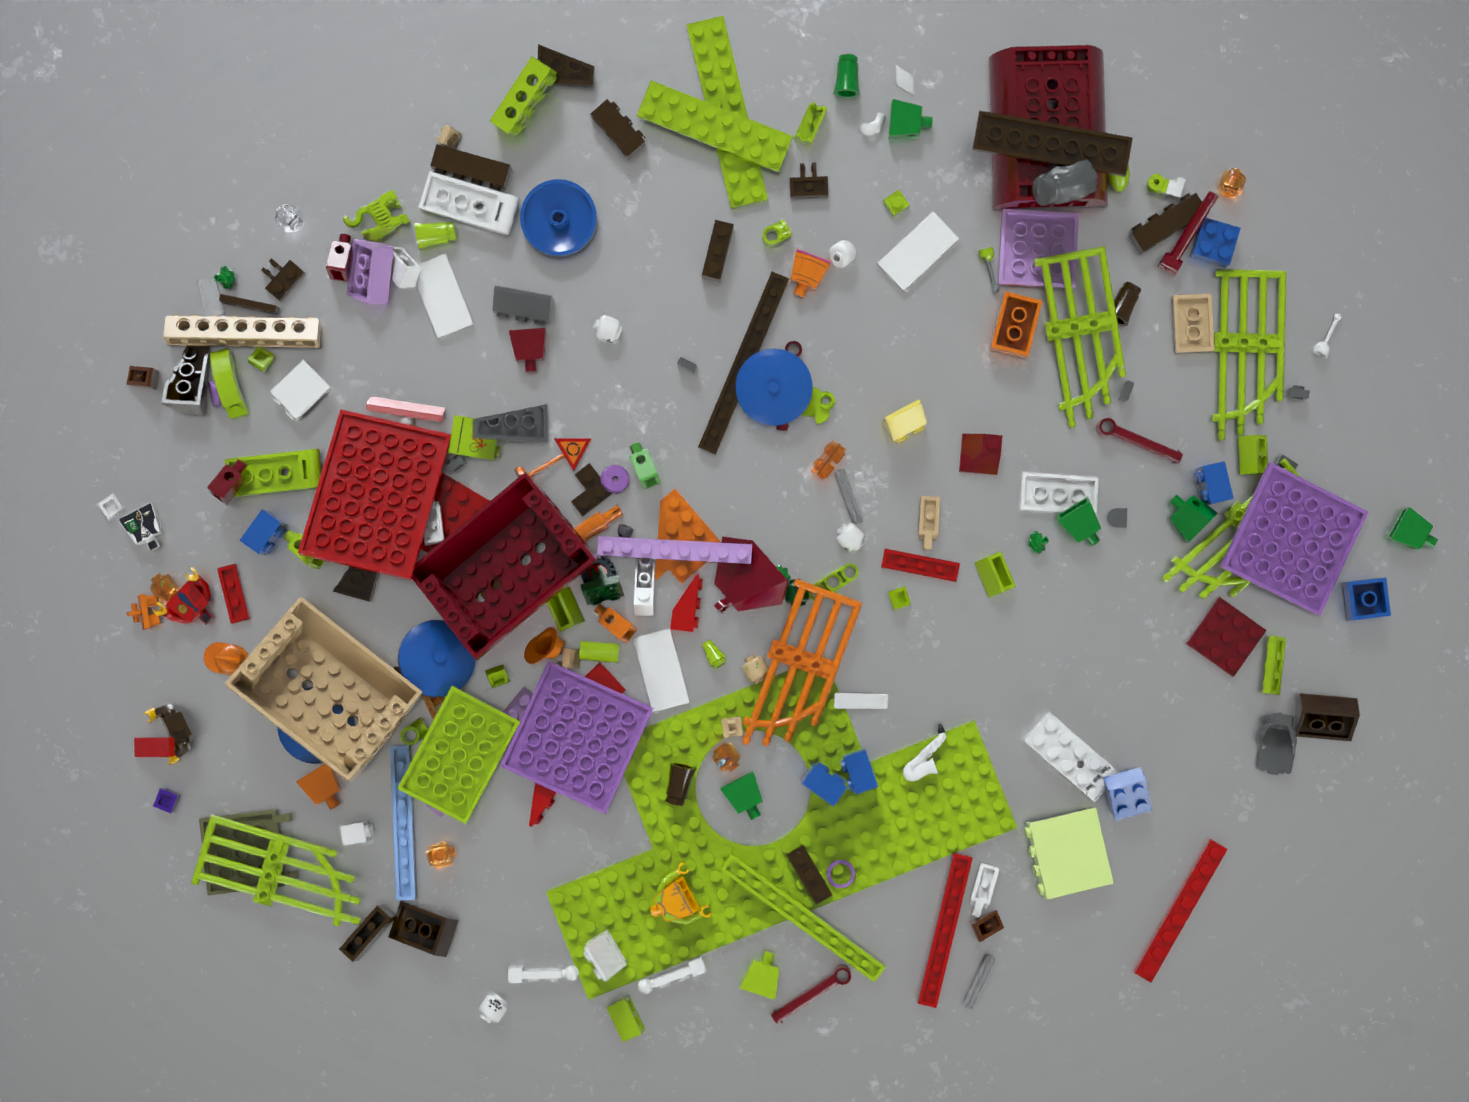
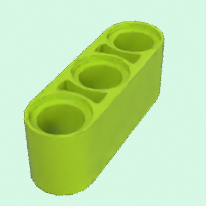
[809,563,859,600]

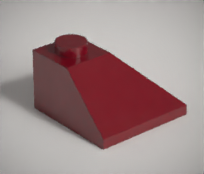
[959,434,1003,475]

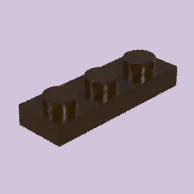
[786,845,833,905]

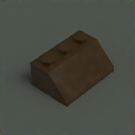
[1294,693,1360,741]

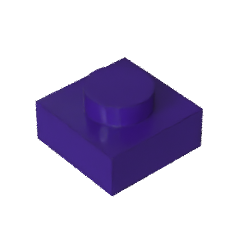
[153,788,179,813]

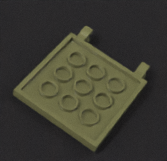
[199,809,299,895]

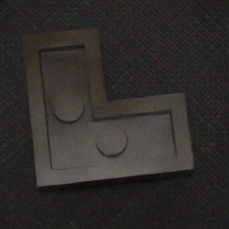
[571,463,613,517]

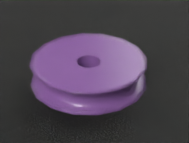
[208,380,220,407]
[600,465,629,493]

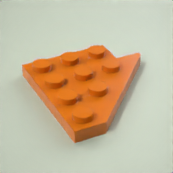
[655,489,721,584]

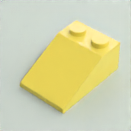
[882,399,927,443]

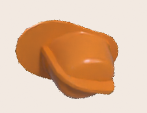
[524,627,566,664]
[203,642,248,676]

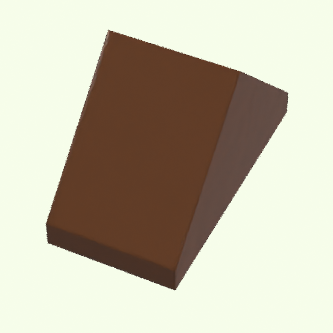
[126,366,159,390]
[969,910,1004,942]

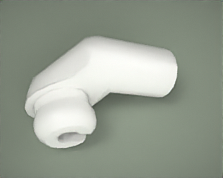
[860,113,886,136]

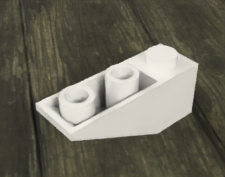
[634,558,655,616]

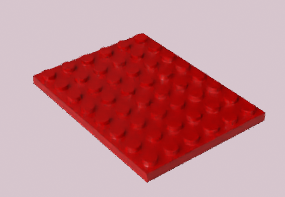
[298,409,451,580]

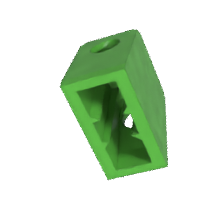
[629,442,661,490]

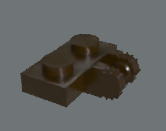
[789,162,829,198]
[261,258,305,302]

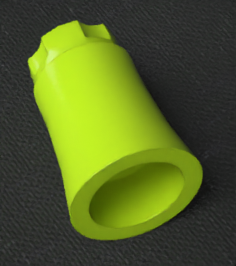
[414,221,456,250]

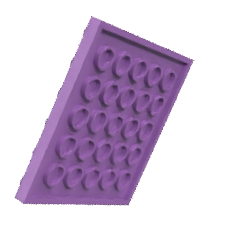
[1220,462,1368,616]
[500,661,654,814]

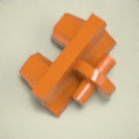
[126,594,160,630]

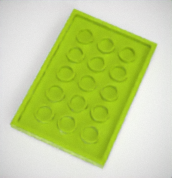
[397,686,520,824]

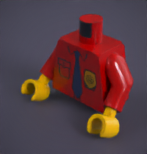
[152,567,214,625]

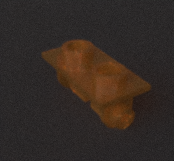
[810,441,846,480]

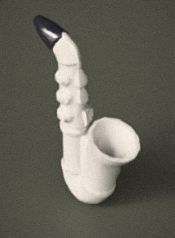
[903,723,946,781]

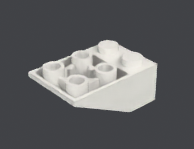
[584,929,627,982]

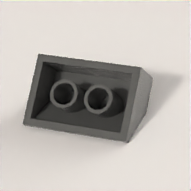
[492,286,554,326]

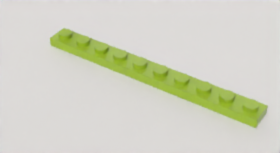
[720,853,886,982]

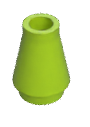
[701,640,727,669]

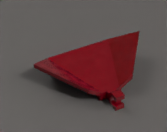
[714,536,789,614]

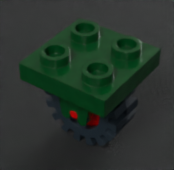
[580,556,624,605]

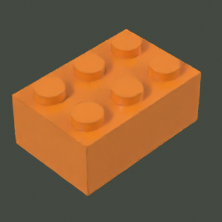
[989,291,1042,359]

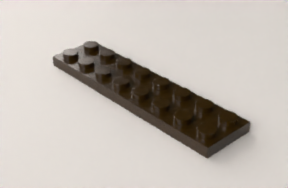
[972,110,1133,177]

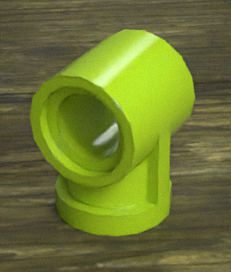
[762,219,792,247]
[400,717,429,745]

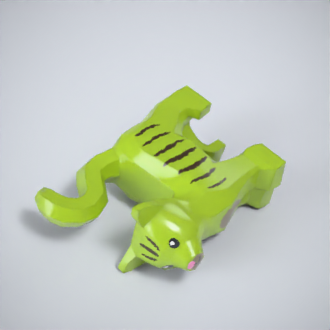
[343,189,411,243]

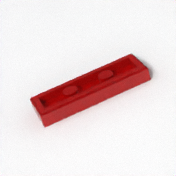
[217,563,251,624]
[134,737,175,757]

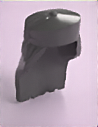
[1032,160,1098,206]
[1257,712,1297,775]

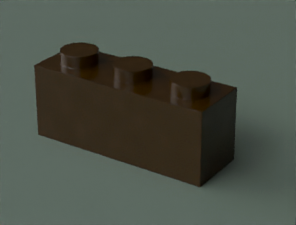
[590,99,646,160]
[702,220,734,283]
[339,904,396,962]

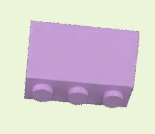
[347,239,394,304]

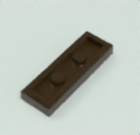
[219,294,280,315]

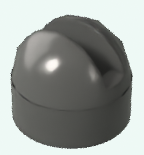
[618,524,634,538]

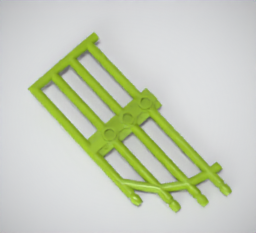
[1034,246,1126,428]
[1212,269,1287,441]
[1162,458,1301,599]
[191,814,361,927]

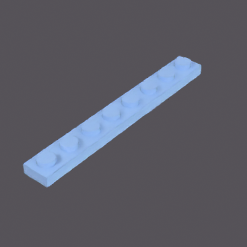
[390,745,416,900]

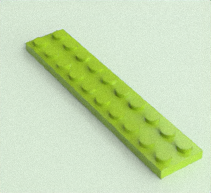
[686,16,768,209]

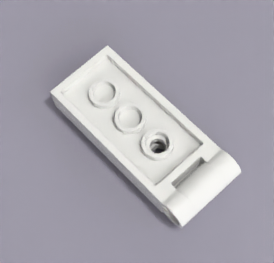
[418,171,520,235]
[1023,711,1119,803]

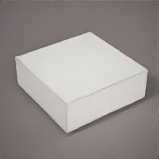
[98,493,125,520]

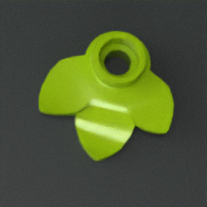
[801,387,835,424]

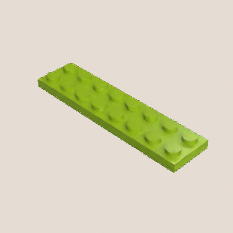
[637,80,793,173]

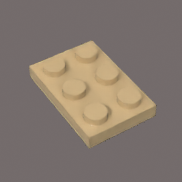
[1172,294,1214,353]

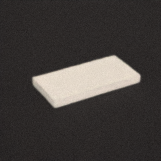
[877,211,959,292]
[416,253,474,339]
[1019,472,1099,514]
[633,628,690,712]

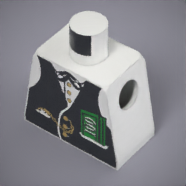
[118,503,164,551]

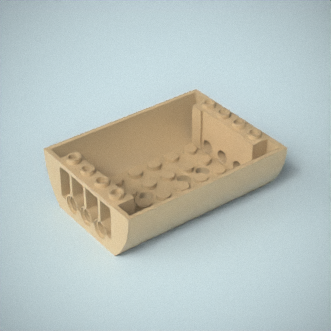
[225,596,422,783]

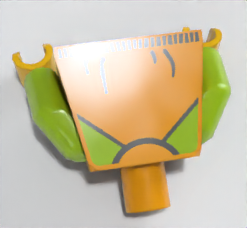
[650,863,712,925]

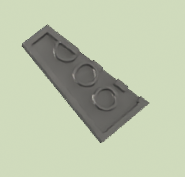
[473,404,547,443]

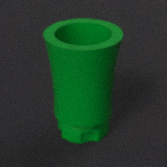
[833,54,860,98]

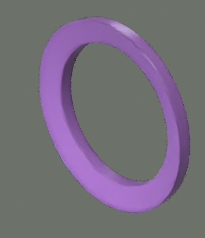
[827,860,855,888]

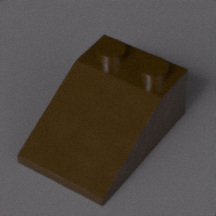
[388,901,459,957]

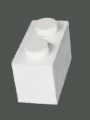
[340,820,374,846]

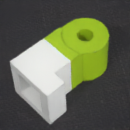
[1146,174,1186,200]

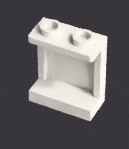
[270,360,333,420]

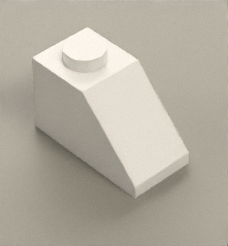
[391,247,421,288]

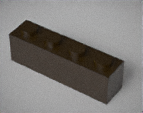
[430,144,512,191]
[1128,193,1202,255]

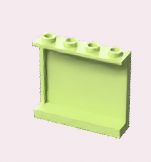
[1024,807,1113,899]

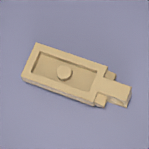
[918,496,940,550]

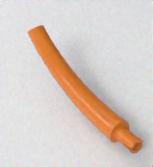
[575,505,623,542]

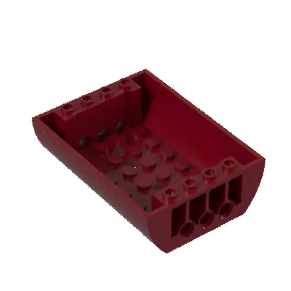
[989,45,1108,209]
[412,472,598,660]

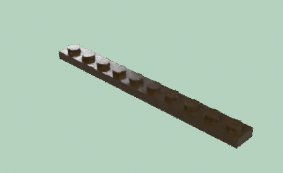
[698,271,789,455]

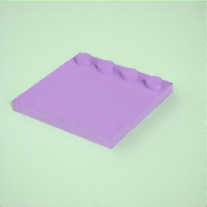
[998,209,1079,290]

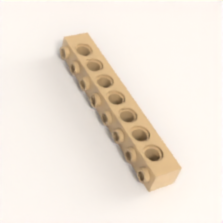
[163,314,322,348]

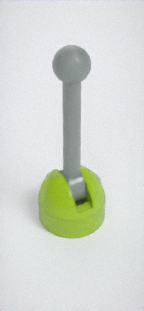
[978,247,1000,293]

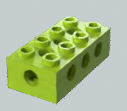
[490,56,557,136]

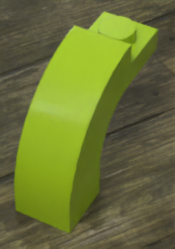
[210,347,248,419]

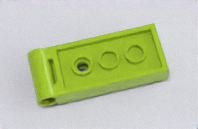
[225,449,322,498]

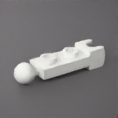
[638,956,707,994]
[508,965,579,983]

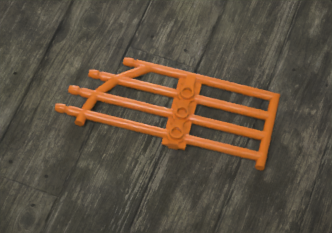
[742,579,863,747]

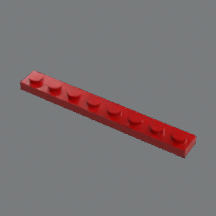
[1134,839,1228,983]
[917,853,973,1008]

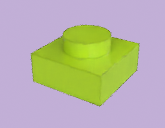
[883,189,910,217]
[247,347,275,372]
[888,586,911,610]
[485,664,510,688]

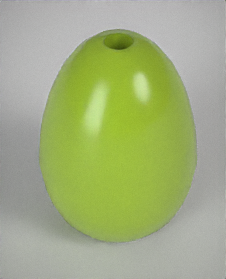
[1107,166,1130,191]

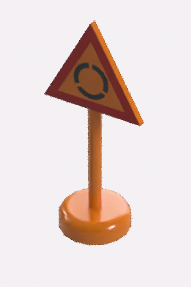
[514,438,591,477]

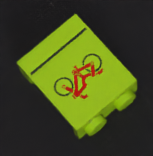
[448,415,501,461]

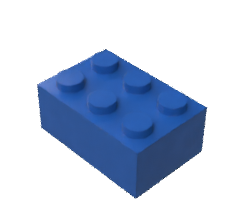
[800,761,847,806]

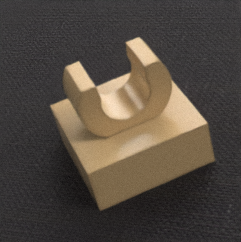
[436,125,462,149]
[558,648,580,668]
[721,716,743,738]

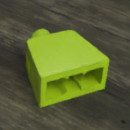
[284,530,326,570]
[740,950,779,1000]

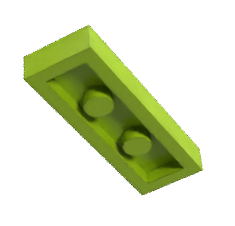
[1263,636,1286,695]

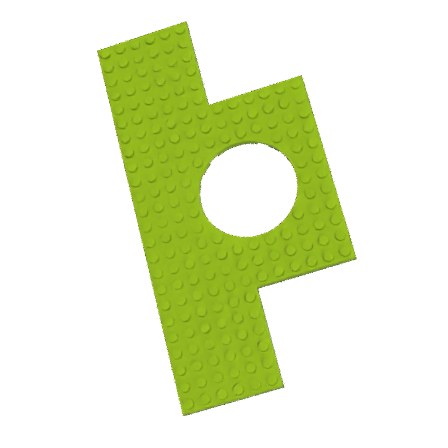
[546,656,1018,1000]

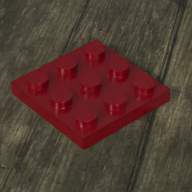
[1185,597,1267,677]

